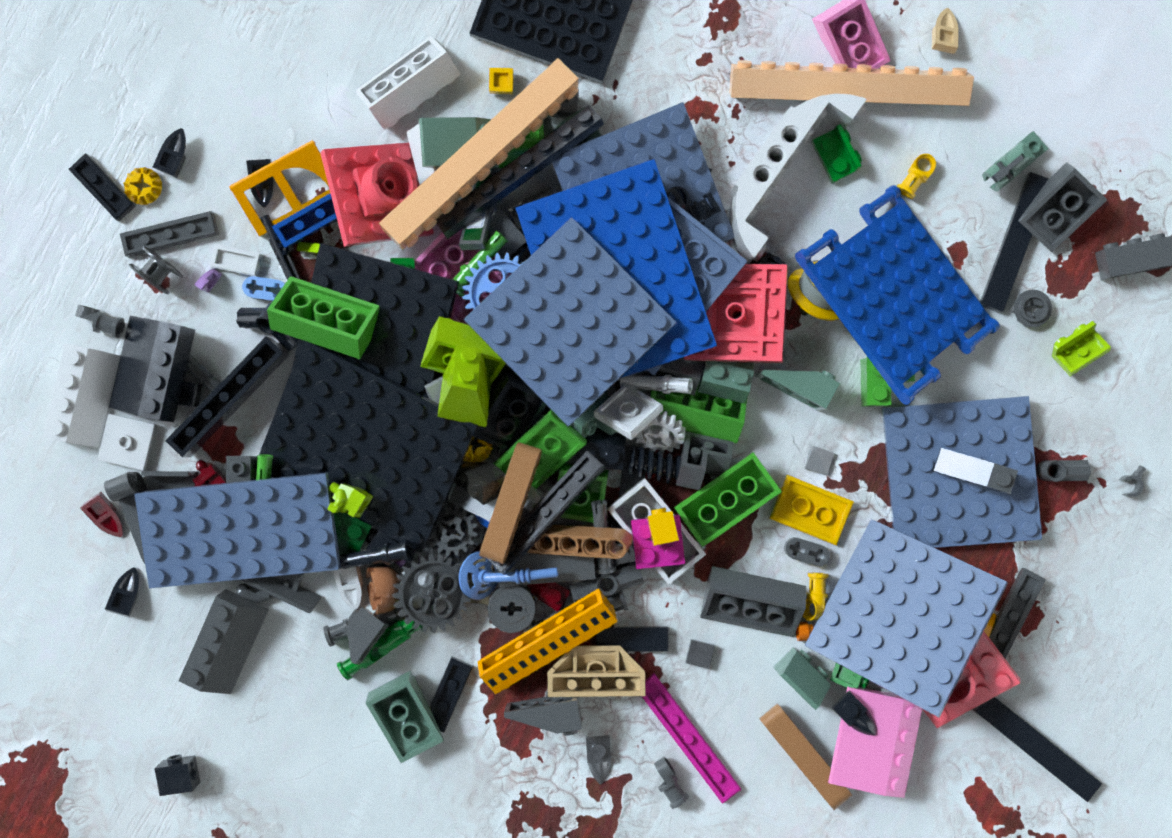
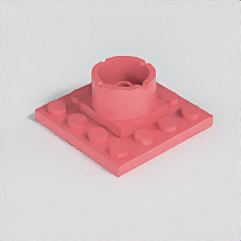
[320,143,434,247]
[684,264,788,363]
[923,631,1021,728]

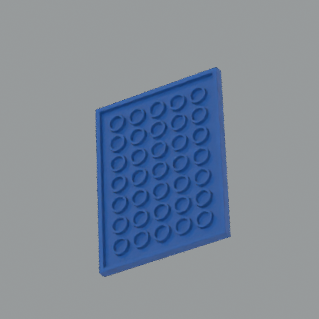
[516,159,717,379]

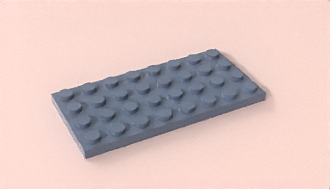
[134,473,341,589]

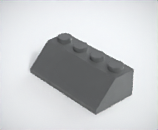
[700,566,806,637]
[179,589,269,694]

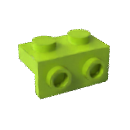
[1051,321,1111,377]

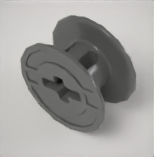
[128,246,183,295]
[487,585,536,633]

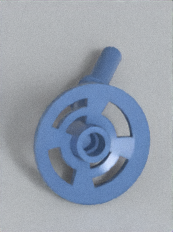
[459,551,559,600]

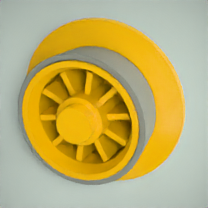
[787,260,839,321]

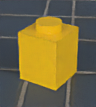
[647,508,679,546]

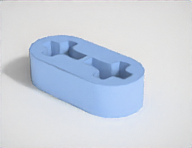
[242,276,285,302]

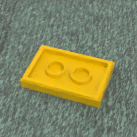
[769,475,854,546]

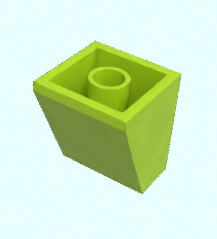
[437,344,491,427]

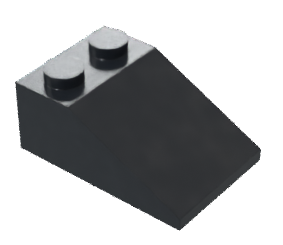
[474,365,547,451]

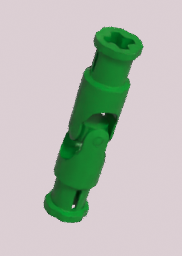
[337,619,421,681]

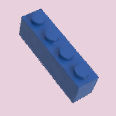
[272,193,337,248]

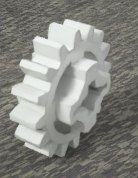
[635,411,686,453]

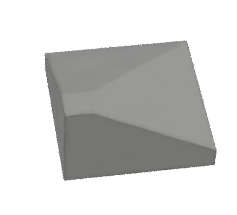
[804,446,834,475]

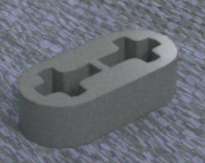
[784,537,830,566]

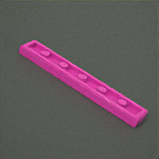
[641,673,741,804]

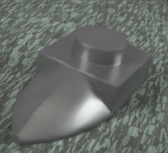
[586,735,611,784]

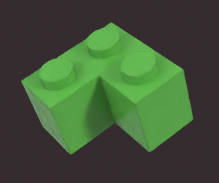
[860,357,915,407]

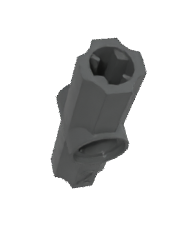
[570,563,644,602]

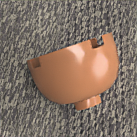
[366,565,401,615]

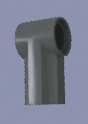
[1036,460,1091,482]

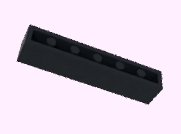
[165,336,290,458]

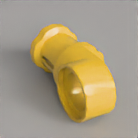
[897,154,936,199]
[803,572,829,621]

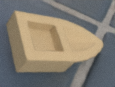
[932,8,958,54]

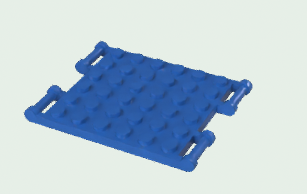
[795,185,1000,405]

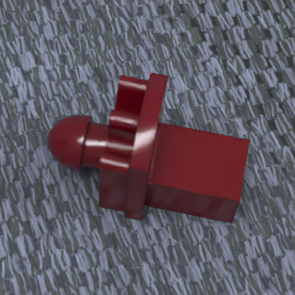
[193,460,226,486]

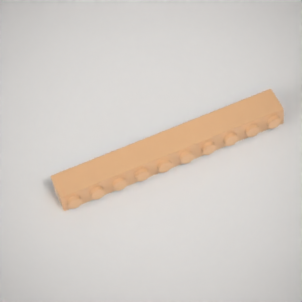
[379,58,579,250]
[729,60,974,106]

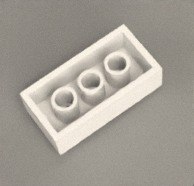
[607,478,706,585]

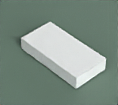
[210,244,263,277]

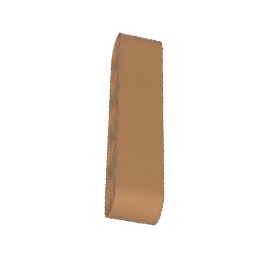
[479,442,542,564]
[527,525,633,559]
[759,703,853,810]

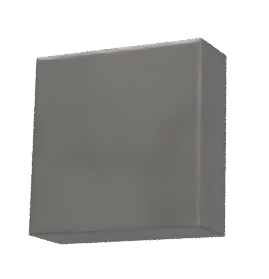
[685,639,715,669]

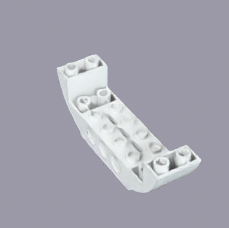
[730,94,867,264]

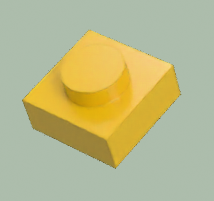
[489,68,514,94]

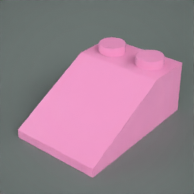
[812,0,891,69]

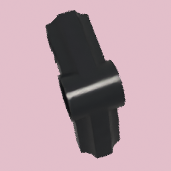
[236,303,298,352]

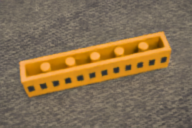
[477,588,618,694]

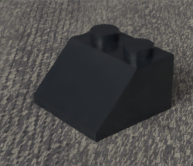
[575,427,626,470]

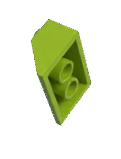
[421,317,505,384]

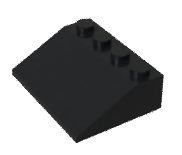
[109,316,195,422]

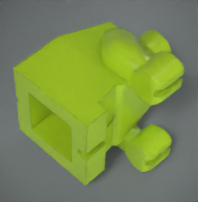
[327,482,373,517]

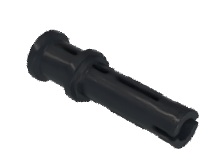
[340,540,414,569]

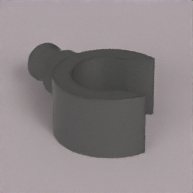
[1119,465,1146,497]

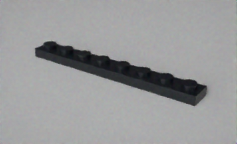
[436,105,604,239]

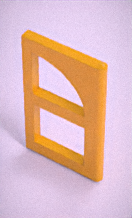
[229,140,330,237]

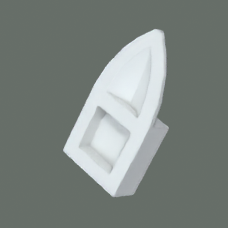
[333,564,364,610]

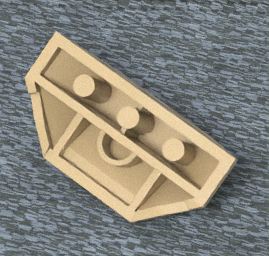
[548,645,645,697]

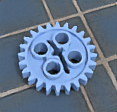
[463,253,525,310]

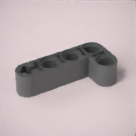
[104,472,147,564]

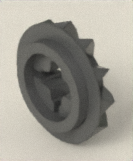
[1013,289,1052,328]

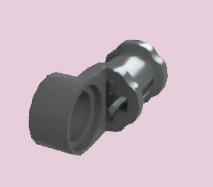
[75,304,125,338]
[654,756,689,809]

